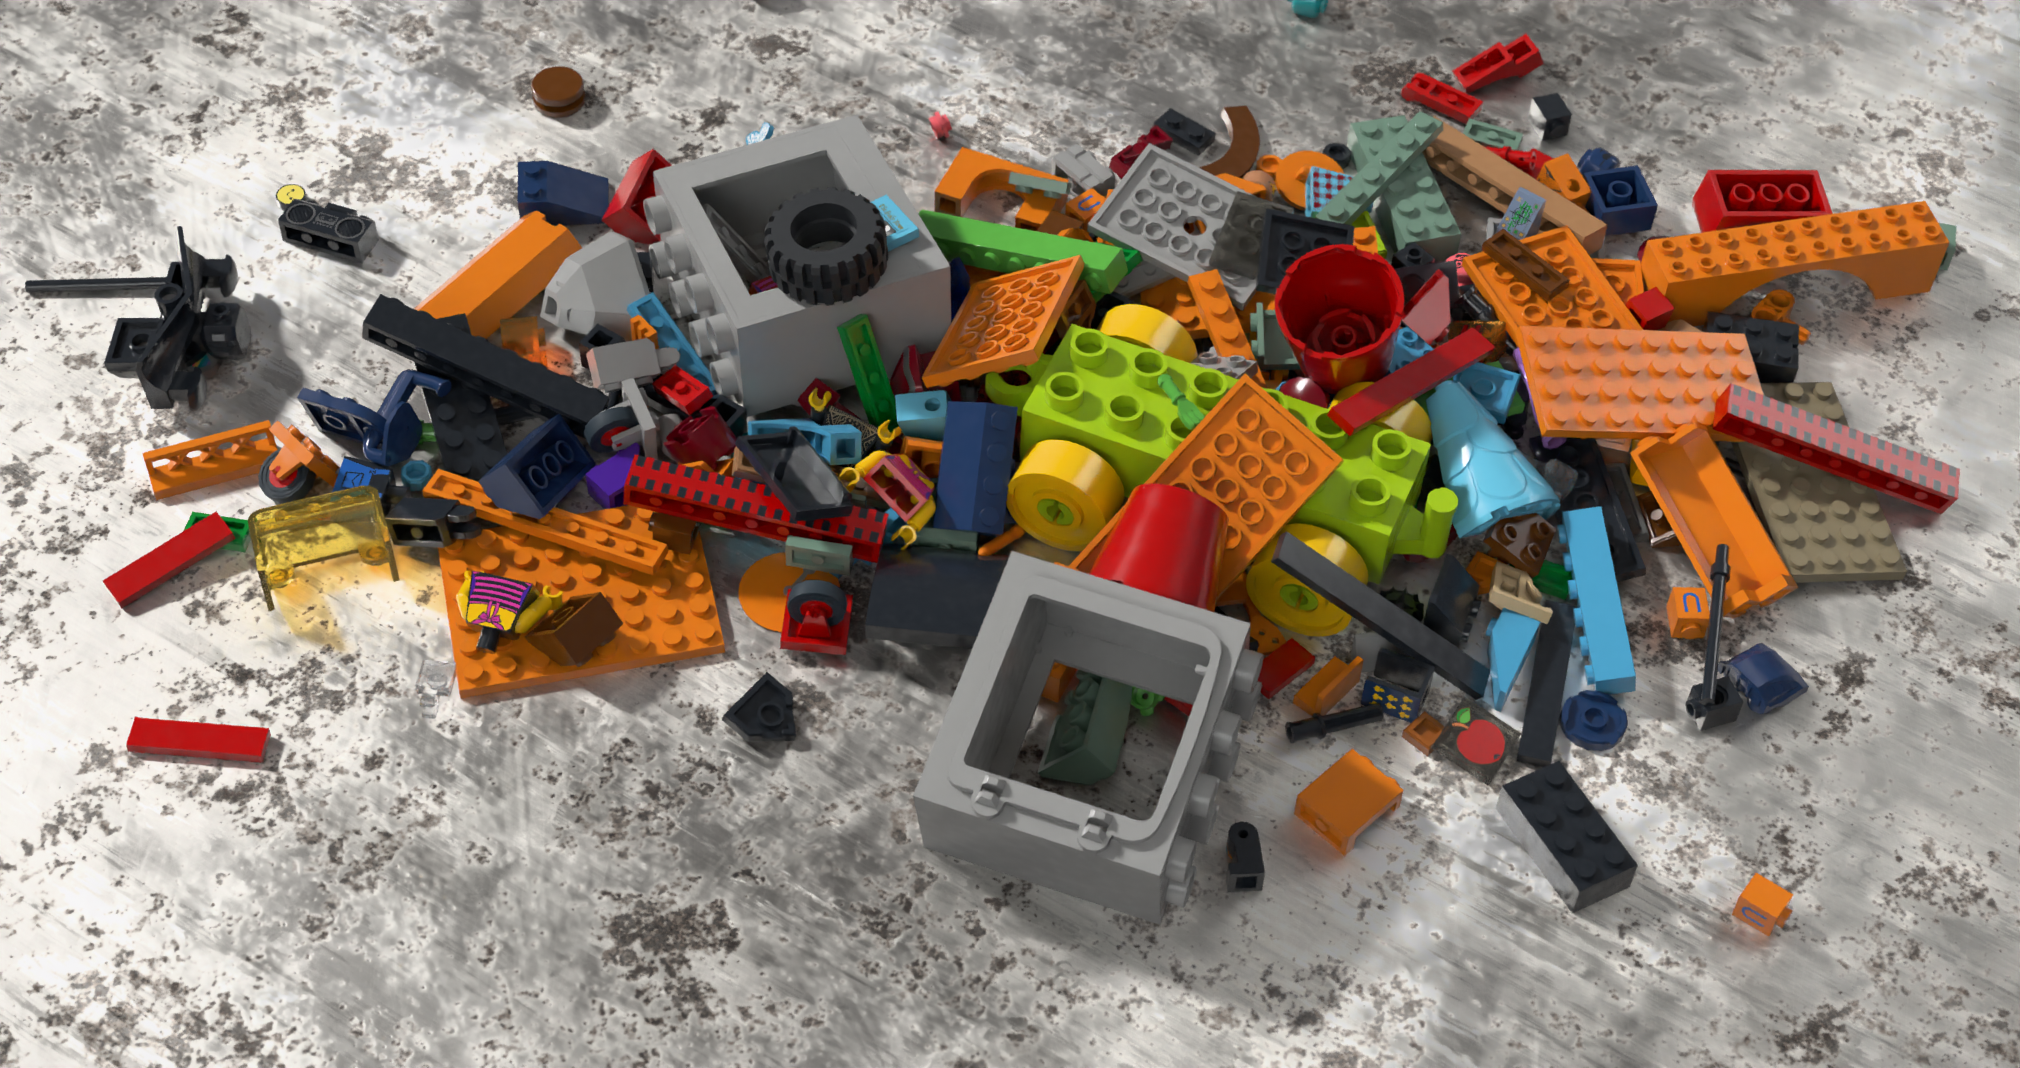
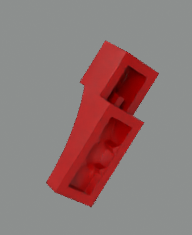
[1452,34,1544,94]

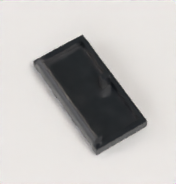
[736,426,854,522]

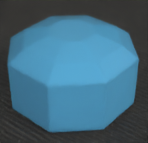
[401,460,433,491]

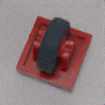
[780,580,853,655]

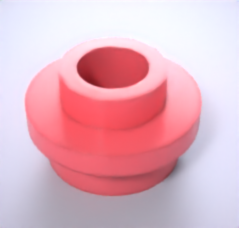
[928,111,952,139]

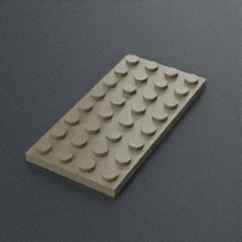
[1731,382,1907,583]

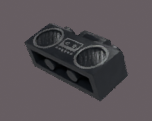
[278,198,379,264]

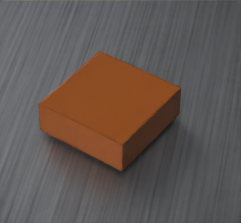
[1402,711,1450,757]

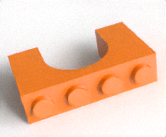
[934,147,1069,231]

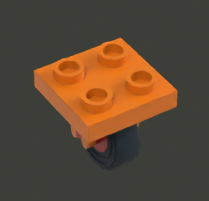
[258,420,340,505]

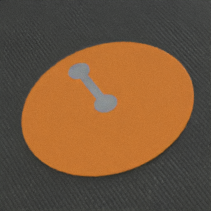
[738,552,840,632]

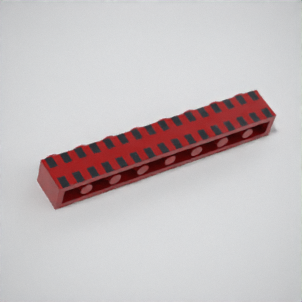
[1713,383,1960,514]
[623,455,889,563]

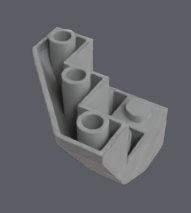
[540,232,650,342]

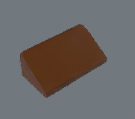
[1637,490,1682,548]

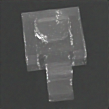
[415,660,457,719]

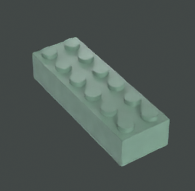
[1347,115,1461,262]

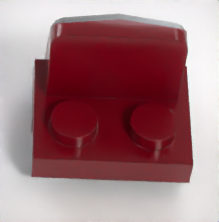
[890,344,963,402]

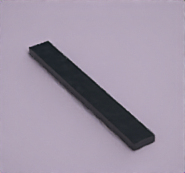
[1271,531,1491,700]

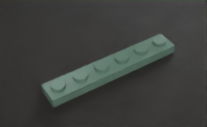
[1315,111,1443,225]

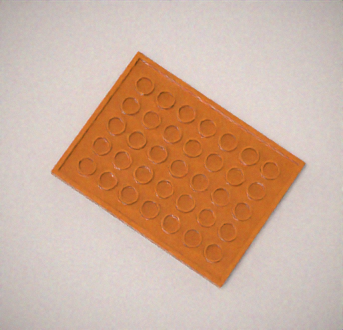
[438,505,725,698]

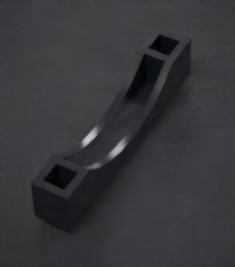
[579,324,748,438]

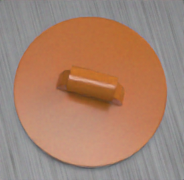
[1275,151,1344,211]

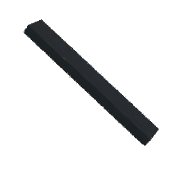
[1516,600,1578,767]

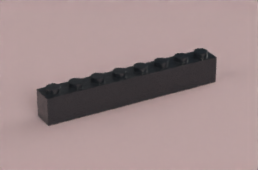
[362,294,610,439]

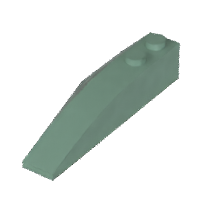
[1038,670,1132,785]

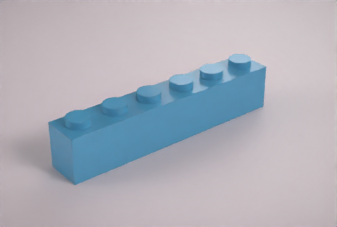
[1557,506,1636,695]

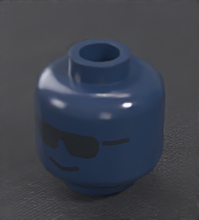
[1577,147,1620,176]

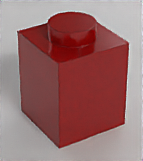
[1626,287,1675,331]

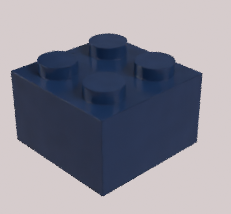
[1583,165,1658,236]

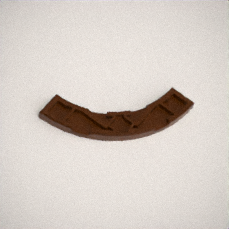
[1198,105,1260,178]

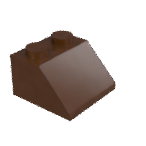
[525,592,624,667]

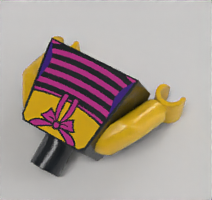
[456,570,563,654]

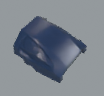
[1718,643,1809,714]

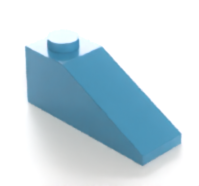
[1485,608,1540,712]

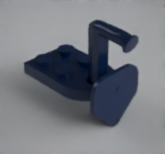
[297,369,452,467]

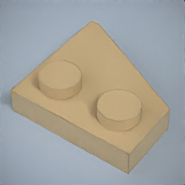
[1488,561,1553,624]

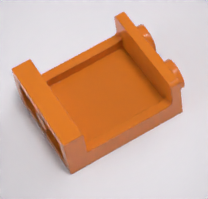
[1294,749,1404,856]

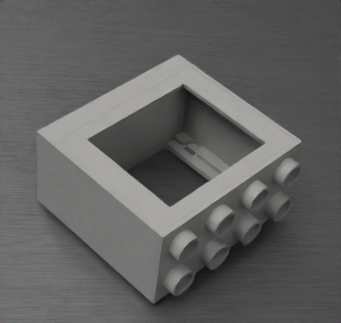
[643,115,951,417]
[913,551,1264,925]

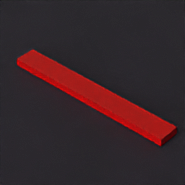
[1327,327,1495,436]

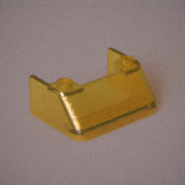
[248,486,400,611]

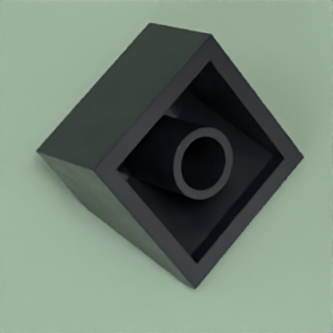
[1423,554,1482,648]

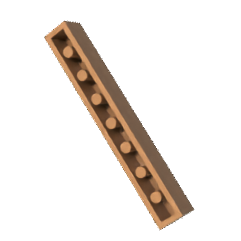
[1422,116,1607,255]

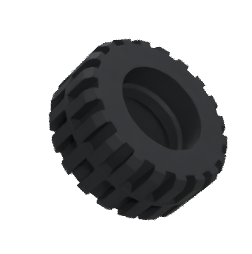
[764,187,889,306]

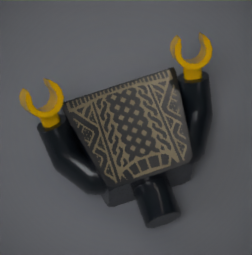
[809,388,902,469]

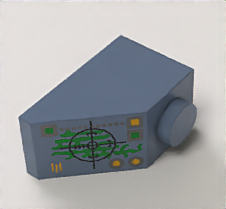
[1496,187,1546,240]

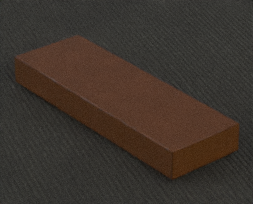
[1481,229,1570,302]

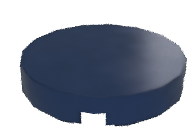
[1560,690,1628,751]

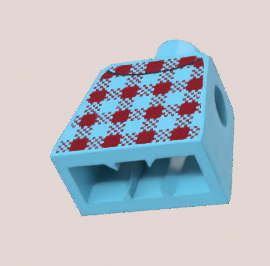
[1305,166,1373,218]

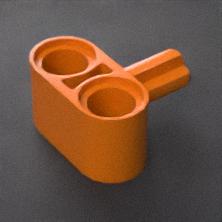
[1750,289,1811,345]

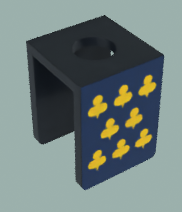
[1361,648,1435,723]

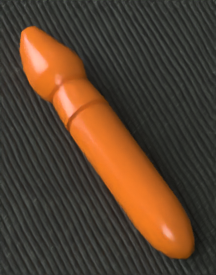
[978,524,1026,556]

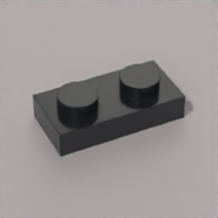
[1153,108,1216,156]

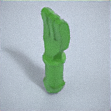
[1158,374,1205,430]

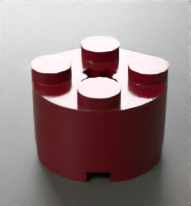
[663,406,737,470]

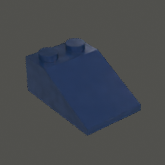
[517,160,609,226]

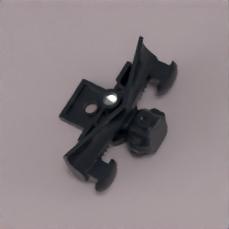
[104,226,251,412]

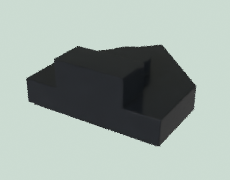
[722,672,796,742]

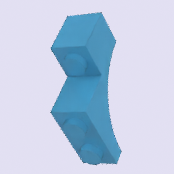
[748,418,862,465]

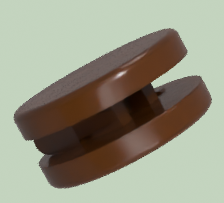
[531,66,585,118]

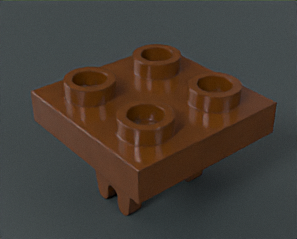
[1483,513,1556,579]

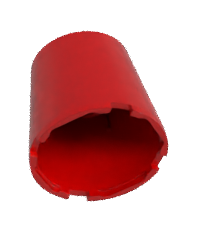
[1275,244,1404,395]
[1089,483,1229,612]

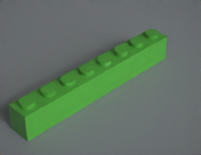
[918,209,1128,294]

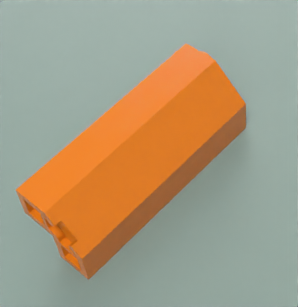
[414,210,582,339]
[1630,422,1799,619]

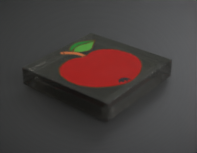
[1431,697,1522,785]

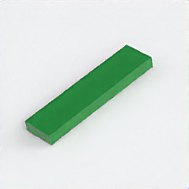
[837,314,899,432]

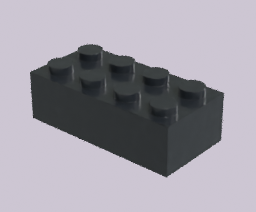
[1495,761,1638,914]

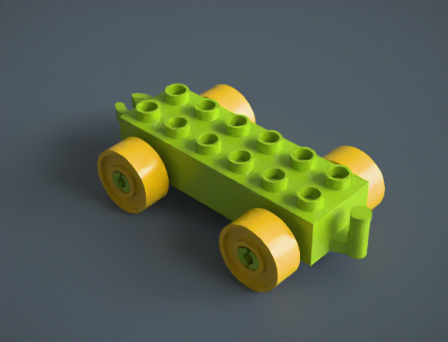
[985,304,1458,637]

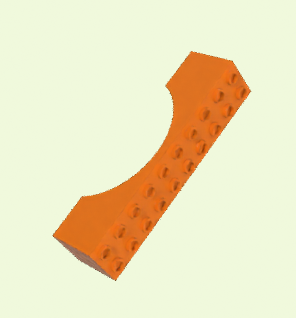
[1640,201,1950,327]

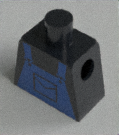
[329,456,411,523]

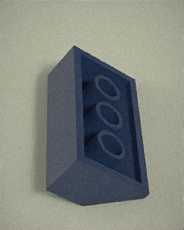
[932,401,1018,537]
[478,414,596,519]

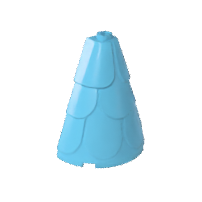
[1426,380,1560,538]

